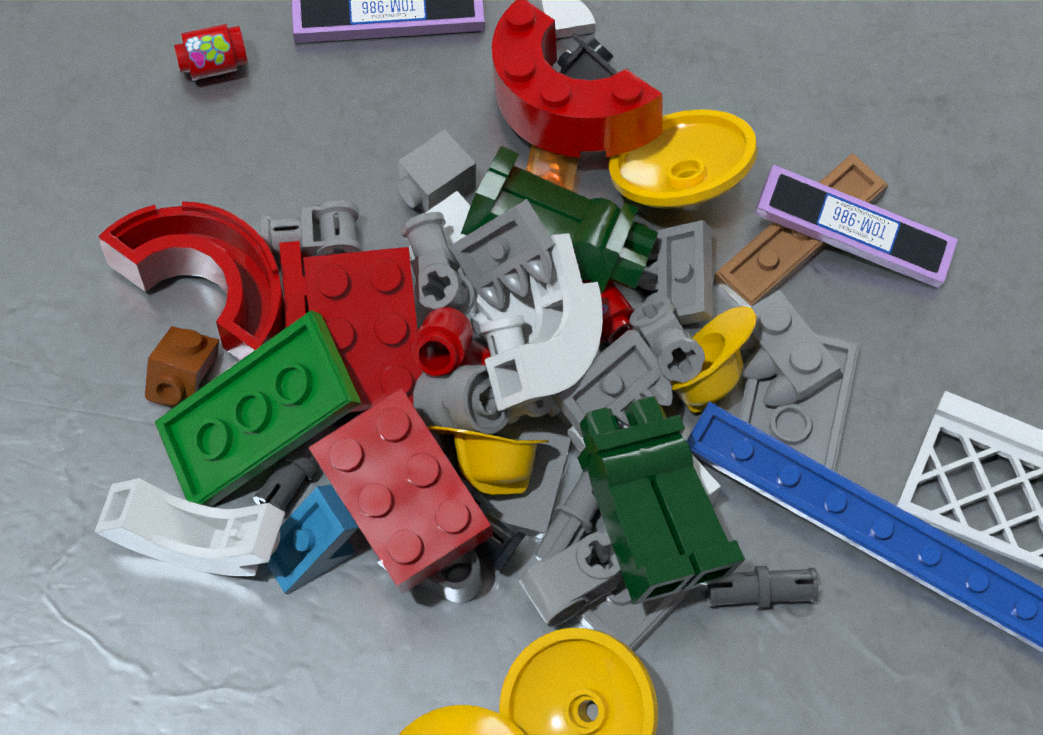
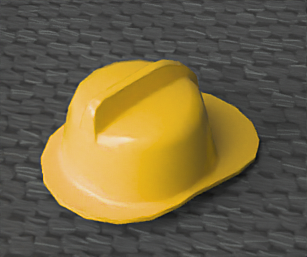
[670,306,757,413]
[427,426,549,495]

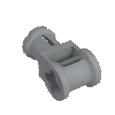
[260,200,362,257]
[400,212,477,315]
[630,296,705,382]

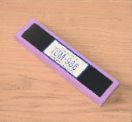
[292,0,485,43]
[753,164,958,288]

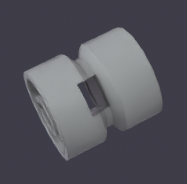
[413,365,513,434]

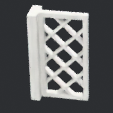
[897,391,1043,572]

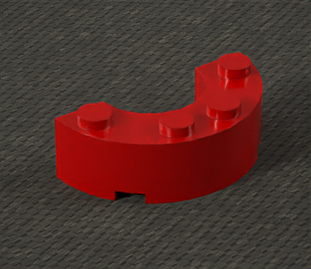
[491,0,663,158]
[98,201,286,360]

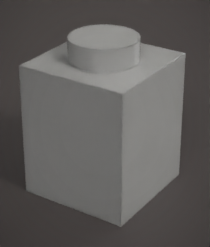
[397,129,476,213]

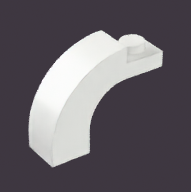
[485,233,603,411]
[94,478,285,576]

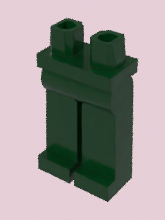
[461,146,658,293]
[577,396,746,605]

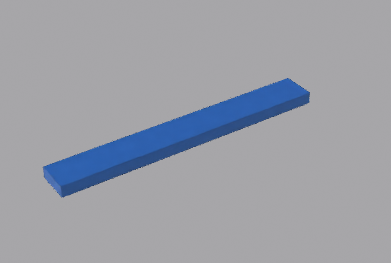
[687,402,1043,652]

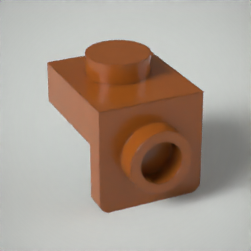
[145,326,219,408]

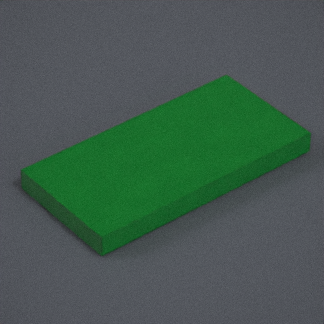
[154,311,362,507]

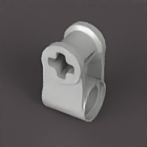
[519,532,622,627]

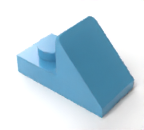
[266,484,359,594]

